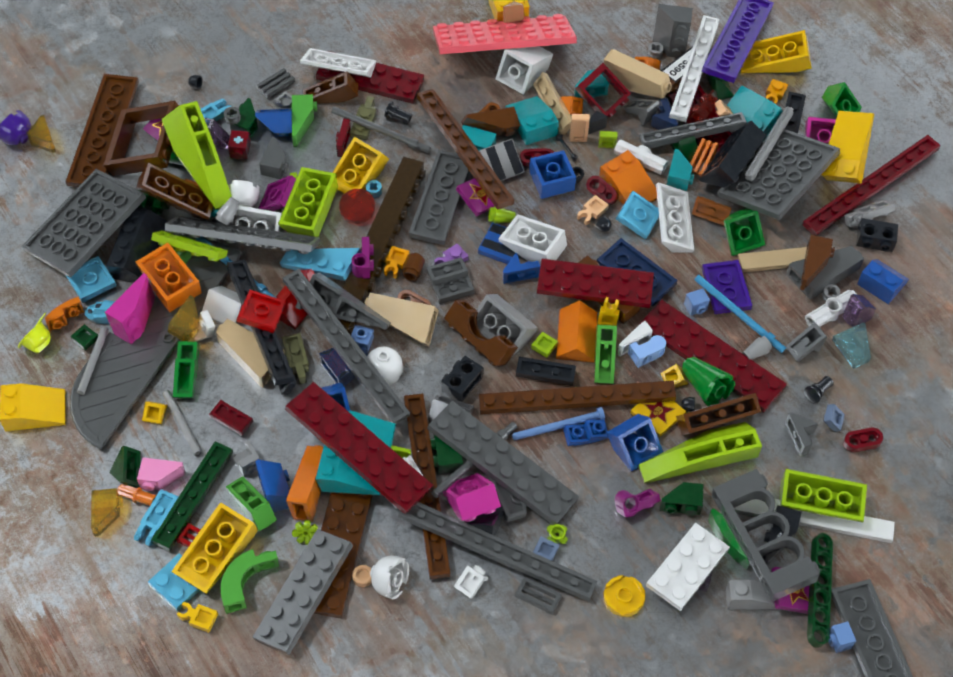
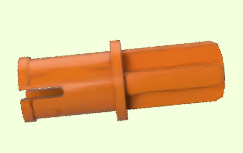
[117,484,157,506]

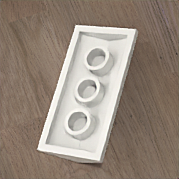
[300,48,376,78]
[656,182,694,253]

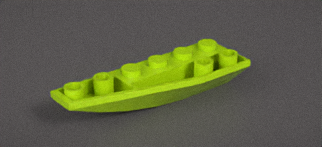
[162,101,232,209]
[638,422,762,484]

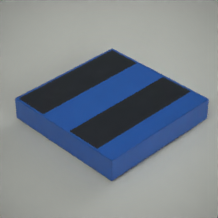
[478,222,518,264]

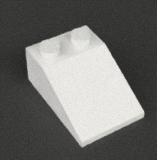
[499,214,567,266]

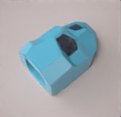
[84,300,115,324]

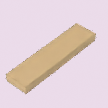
[533,72,571,135]
[737,247,807,273]

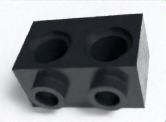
[856,218,898,252]
[441,356,484,402]

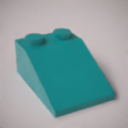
[727,85,782,142]
[505,96,559,145]

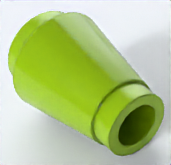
[488,206,516,224]

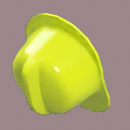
[17,312,51,353]

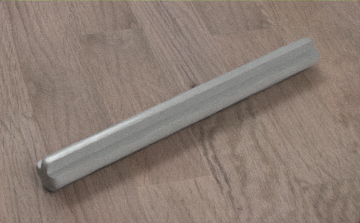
[745,106,794,181]

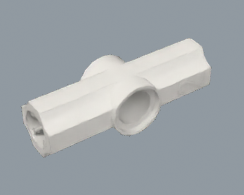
[614,140,668,175]
[805,290,859,327]

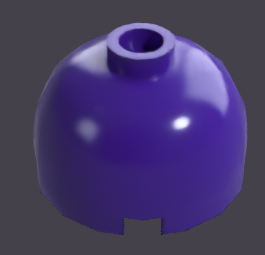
[0,110,32,145]

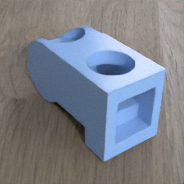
[628,335,666,368]

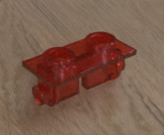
[688,90,718,122]

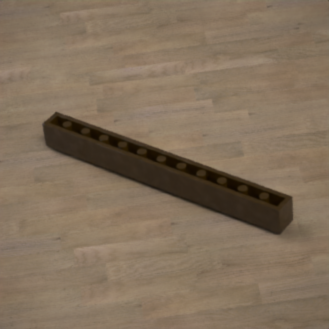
[325,156,426,338]

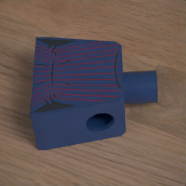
[319,346,369,387]

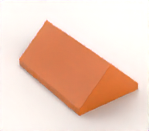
[556,301,597,362]

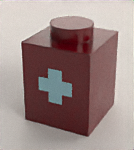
[228,130,251,159]

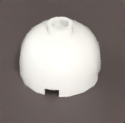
[228,180,260,207]
[367,346,403,385]
[370,555,409,599]

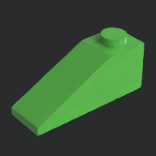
[292,94,317,147]
[594,325,617,384]
[226,476,277,531]

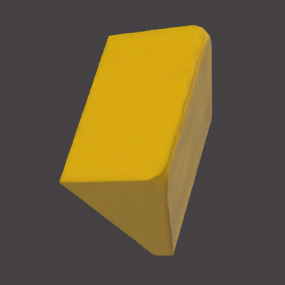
[660,364,689,388]
[142,401,168,424]

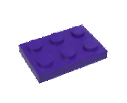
[702,260,752,314]

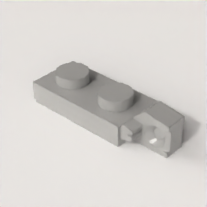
[844,200,895,227]

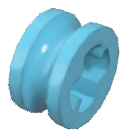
[366,180,382,198]

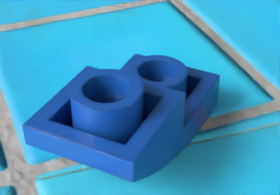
[563,419,608,446]

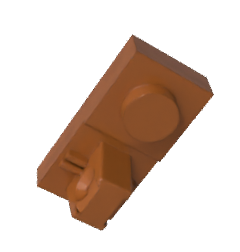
[692,196,732,226]

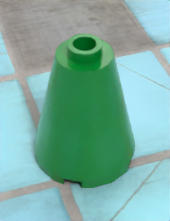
[682,357,735,406]

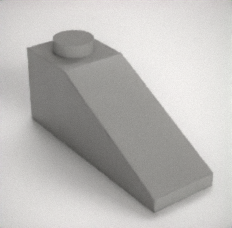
[725,580,775,610]

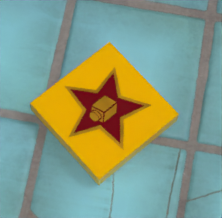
[630,401,686,438]

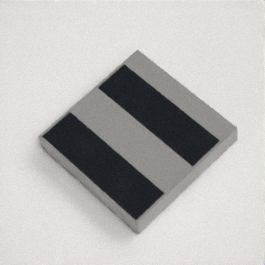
[479,139,525,181]

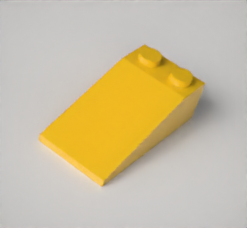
[741,30,812,73]
[821,111,875,184]
[171,502,258,594]

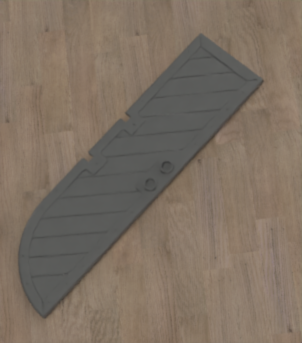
[70,234,243,450]

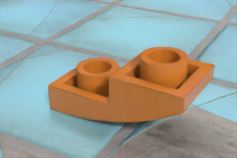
[45,296,84,331]

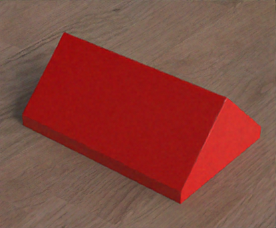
[276,269,316,330]

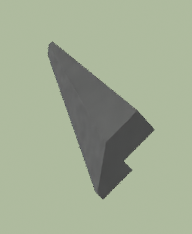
[295,272,391,330]

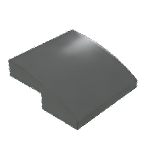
[427,257,475,304]

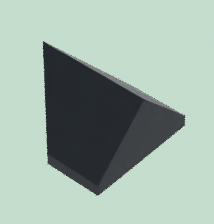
[464,507,504,536]

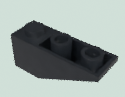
[762,505,802,566]

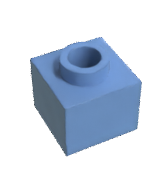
[684,288,710,316]
[351,325,374,352]
[828,622,856,653]

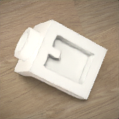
[189,310,215,342]
[454,564,489,599]

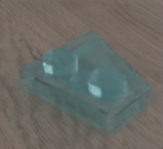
[832,322,871,369]

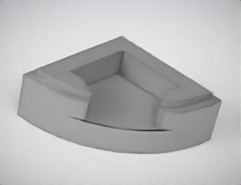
[273,91,292,108]

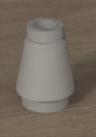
[216,197,240,226]
[742,336,772,360]

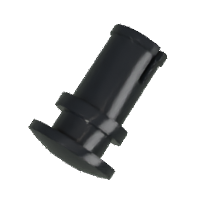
[384,101,412,124]
[804,376,834,403]

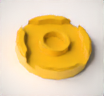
[603,575,645,617]

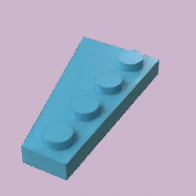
[280,248,362,281]

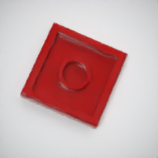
[237,290,286,333]

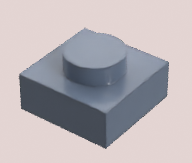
[824,404,845,432]
[533,537,560,561]

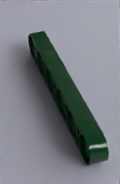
[807,533,833,648]

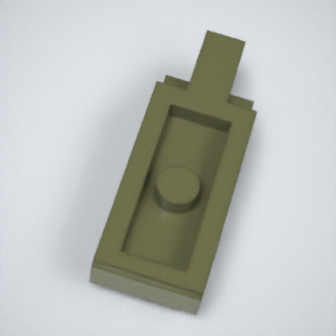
[350,96,377,140]
[282,333,309,384]

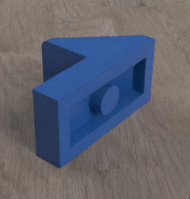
[502,253,540,284]

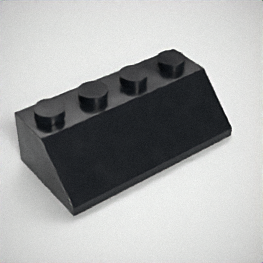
[698,120,766,188]
[106,207,168,282]

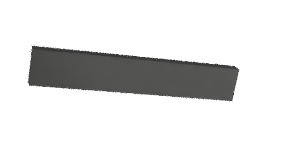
[639,112,747,148]

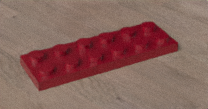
[316,50,424,104]
[537,259,654,308]

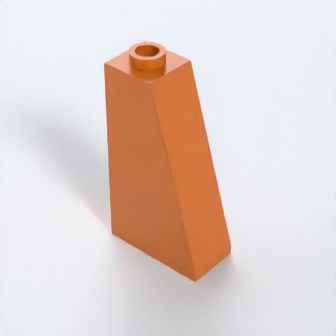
[286,445,324,522]

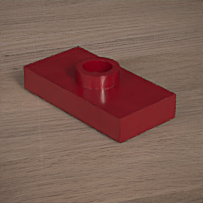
[336,118,351,157]
[209,400,253,436]

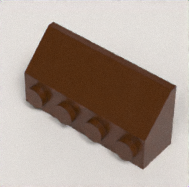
[136,163,213,220]

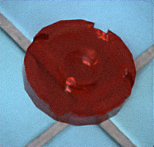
[339,189,376,224]

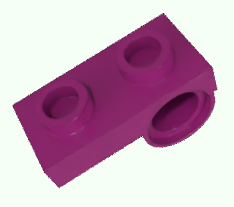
[351,237,374,279]
[615,489,661,517]

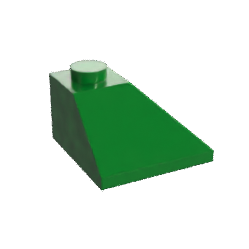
[822,82,862,118]
[724,208,765,256]

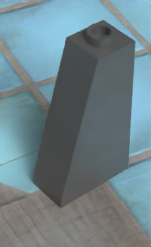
[786,246,864,300]

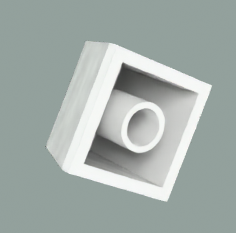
[496,46,553,95]

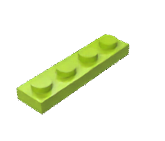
[151,231,228,262]

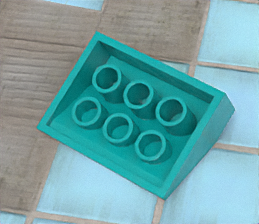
[315,411,396,495]

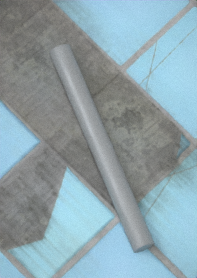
[77,327,109,395]
[162,390,201,456]

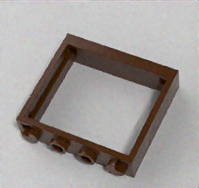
[103,100,179,176]

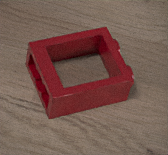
[575,63,631,118]

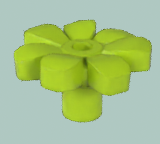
[292,520,318,545]

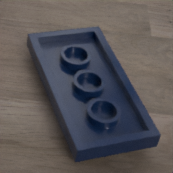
[597,238,678,306]

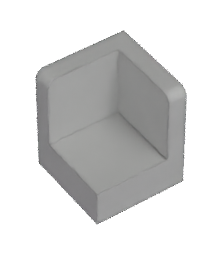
[233,441,260,477]

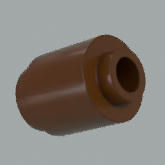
[402,253,425,281]

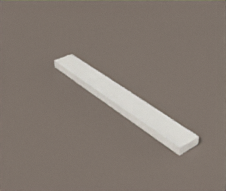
[669,15,720,122]
[734,499,895,543]

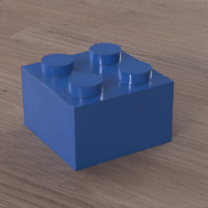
[529,150,576,199]

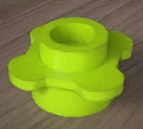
[547,524,568,544]

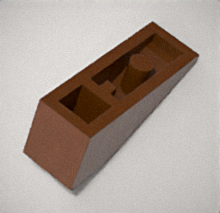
[303,71,358,104]
[461,107,520,136]
[800,235,835,291]

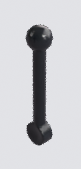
[556,134,578,161]

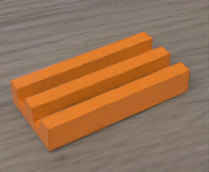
[690,138,719,176]

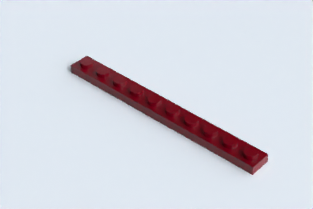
[802,135,941,236]

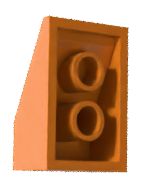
[599,150,657,205]
[135,243,202,313]

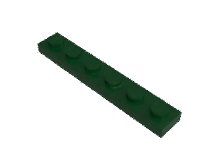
[151,441,233,552]

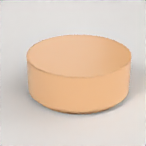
[352,565,372,587]

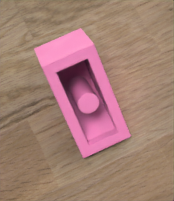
[137,458,185,491]

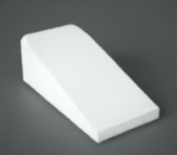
[617,321,653,356]

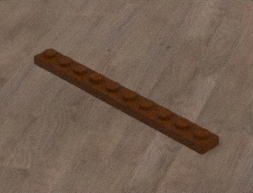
[417,89,514,210]
[479,380,676,415]
[404,393,450,579]

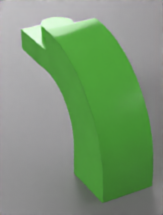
[221,549,279,614]

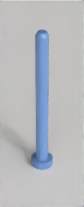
[512,407,605,440]

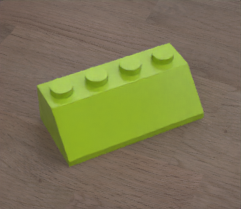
[278,167,338,237]
[779,469,867,523]

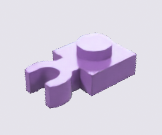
[434,244,468,265]

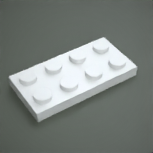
[646,522,730,611]

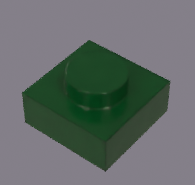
[70,324,98,351]

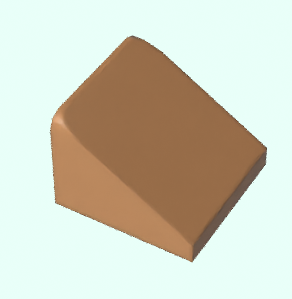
[503,1,524,23]

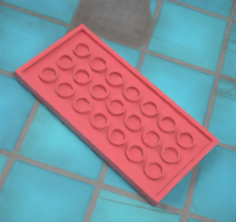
[433,14,577,54]

